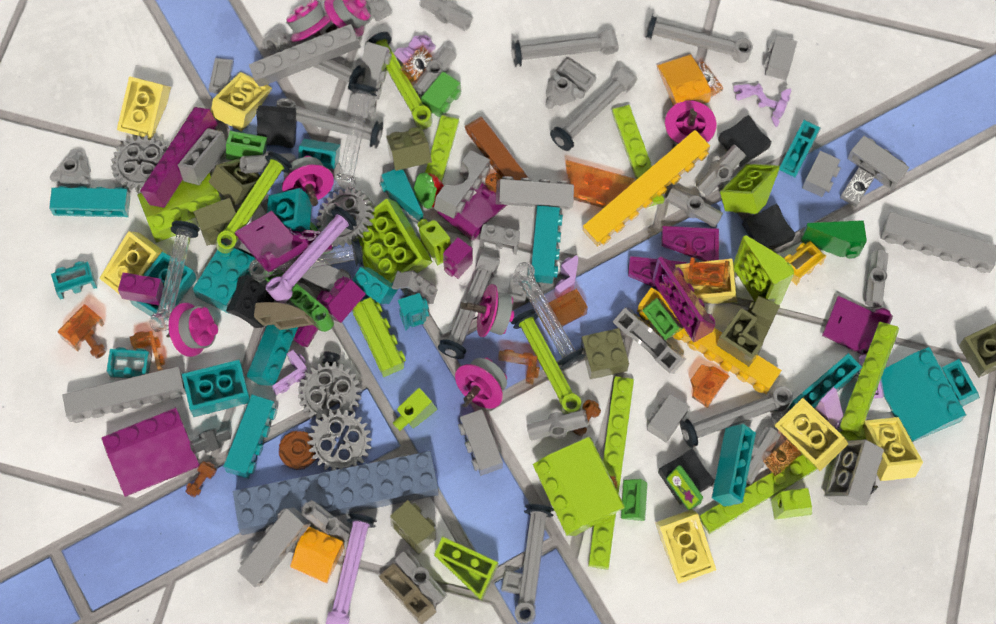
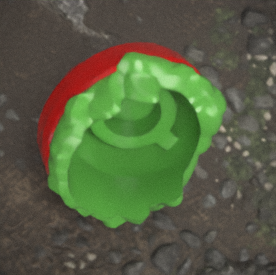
[413,173,444,209]

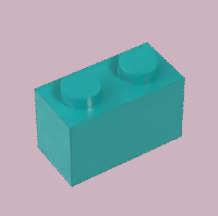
[298,139,340,169]
[352,267,398,304]
[942,359,980,407]

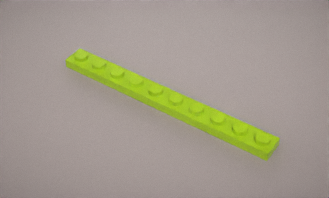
[588,376,634,570]
[699,427,866,534]

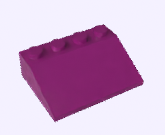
[652,257,715,343]
[101,408,200,497]

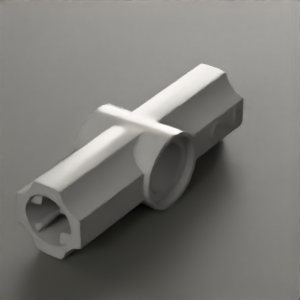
[419,0,473,31]
[413,46,457,96]
[696,145,746,197]
[239,151,296,174]
[666,186,723,228]
[865,250,889,308]
[527,410,589,441]
[746,426,780,485]
[301,500,351,542]
[395,549,447,607]

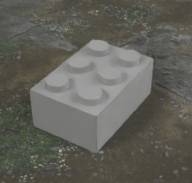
[824,440,884,505]

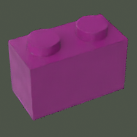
[443,237,473,279]
[118,272,165,305]
[320,276,366,323]

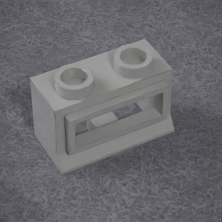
[480,223,520,255]
[392,271,438,304]

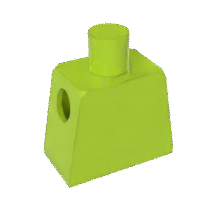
[417,219,451,266]
[392,388,438,431]
[771,488,812,520]

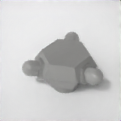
[546,72,585,109]
[50,151,91,188]

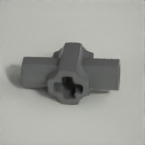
[189,427,231,454]

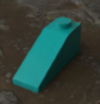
[779,120,821,177]
[379,169,423,221]

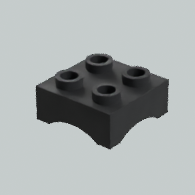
[256,105,296,148]
[718,115,772,167]
[742,204,795,250]
[226,275,274,328]
[658,448,715,505]

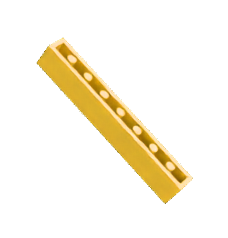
[583,130,710,247]
[637,287,782,395]

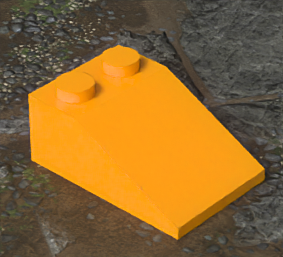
[657,54,711,106]

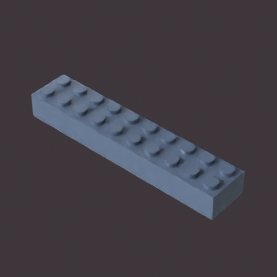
[233,451,439,535]

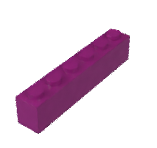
[140,107,218,208]

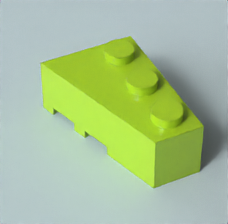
[434,536,499,601]

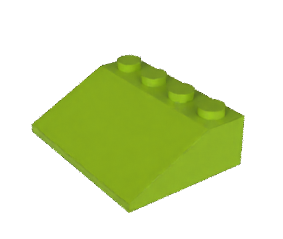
[137,173,222,243]
[351,198,433,284]
[734,235,794,305]
[532,437,625,536]

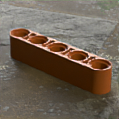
[465,117,528,181]

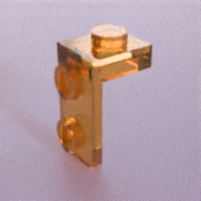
[129,331,165,371]
[498,349,540,384]

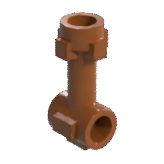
[75,324,106,359]
[572,400,601,437]
[185,461,217,498]

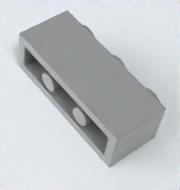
[178,128,226,185]
[847,136,909,191]
[458,409,503,476]

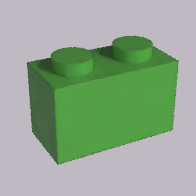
[421,72,462,118]
[226,131,267,160]

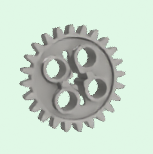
[111,135,167,193]
[316,188,375,247]
[298,362,362,425]
[307,409,372,471]

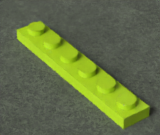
[612,105,664,207]
[840,322,899,434]

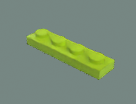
[425,115,459,182]

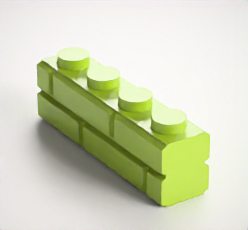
[352,297,406,377]

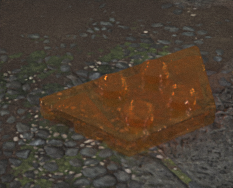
[565,160,635,208]

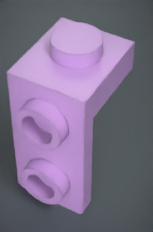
[272,350,308,395]

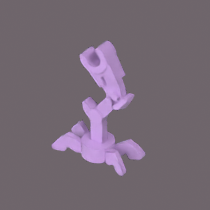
[733,83,791,127]

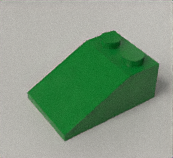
[800,220,867,259]

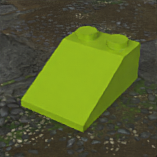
[720,164,780,214]

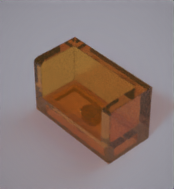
[688,257,731,288]
[542,288,588,331]
[57,304,104,352]

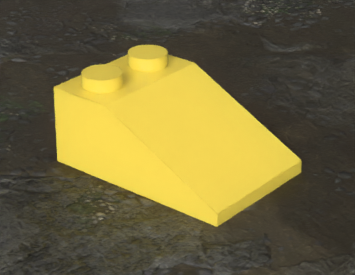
[211,72,272,131]
[117,76,171,139]
[99,231,167,294]
[675,259,737,304]
[774,398,848,471]
[863,417,923,481]
[655,509,716,584]

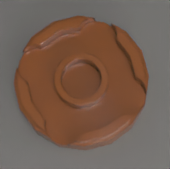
[279,431,316,470]

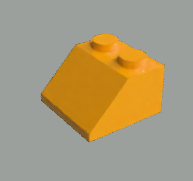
[290,527,345,584]

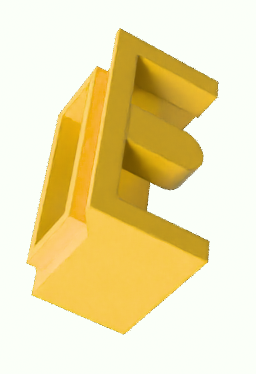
[784,241,826,285]

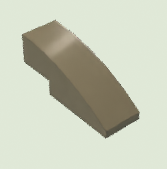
[254,302,315,330]
[378,563,436,624]

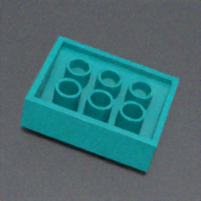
[881,347,966,442]

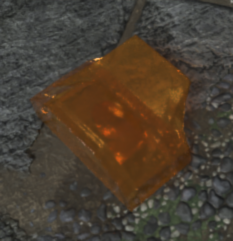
[690,364,730,408]

